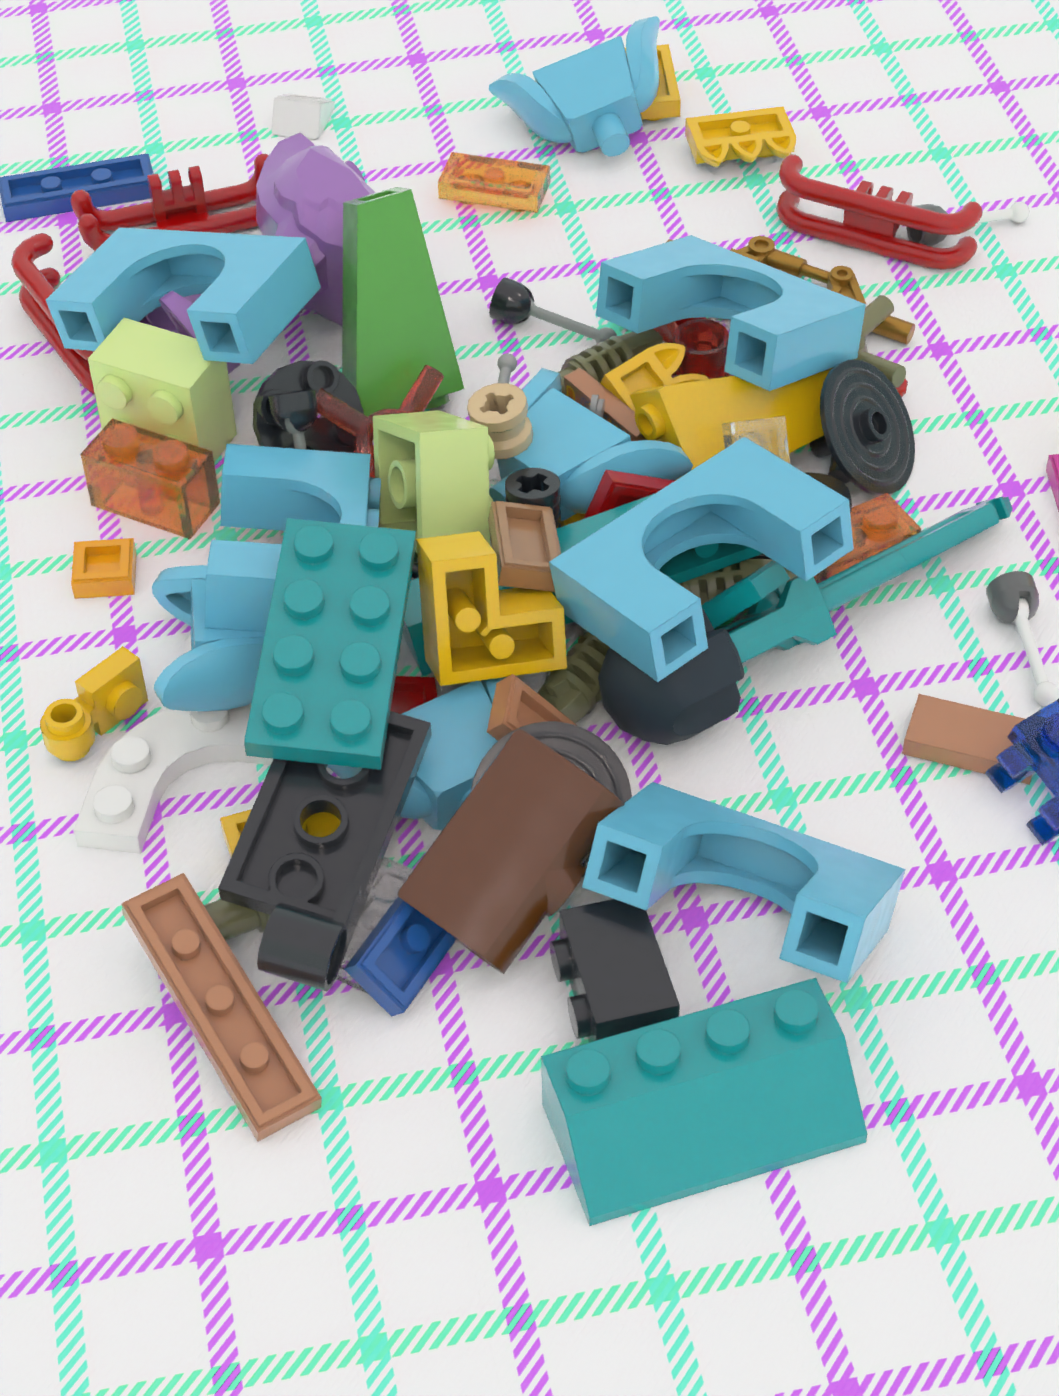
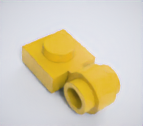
[40,646,148,761]

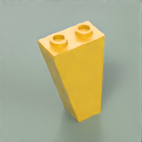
[630,368,832,481]

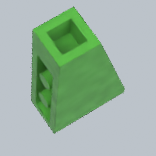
[342,187,465,427]

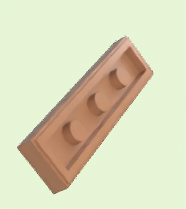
[121,873,322,1142]

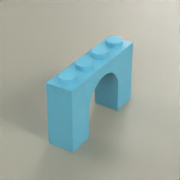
[46,227,321,364]
[596,235,866,391]
[549,437,854,682]
[205,444,381,632]
[582,782,906,983]

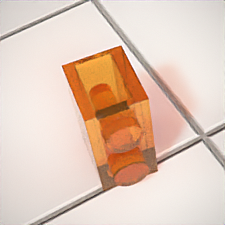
[80,418,220,539]

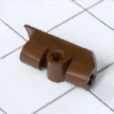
[397,729,624,974]

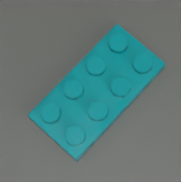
[244,518,416,770]

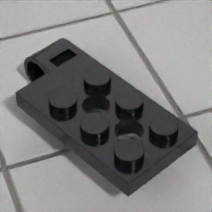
[218,711,432,991]

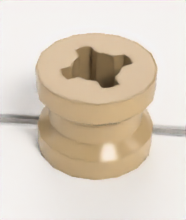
[467,383,533,459]

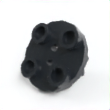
[253,360,368,453]

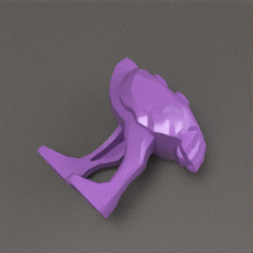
[140,133,376,374]

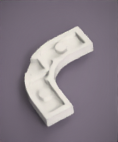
[73,704,273,854]

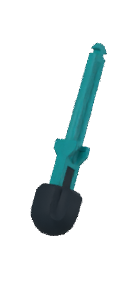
[598,497,1013,745]

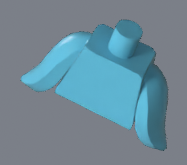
[488,16,660,157]
[489,368,693,521]
[152,565,265,711]
[327,677,506,830]

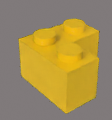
[416,531,567,686]

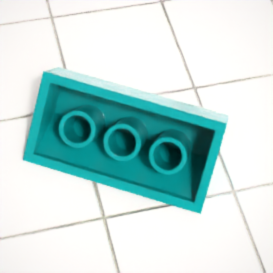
[541,978,868,1226]

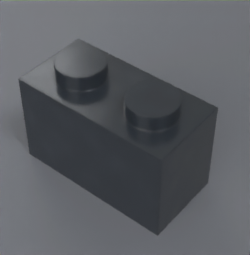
[550,899,680,1042]

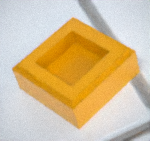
[71,538,137,599]

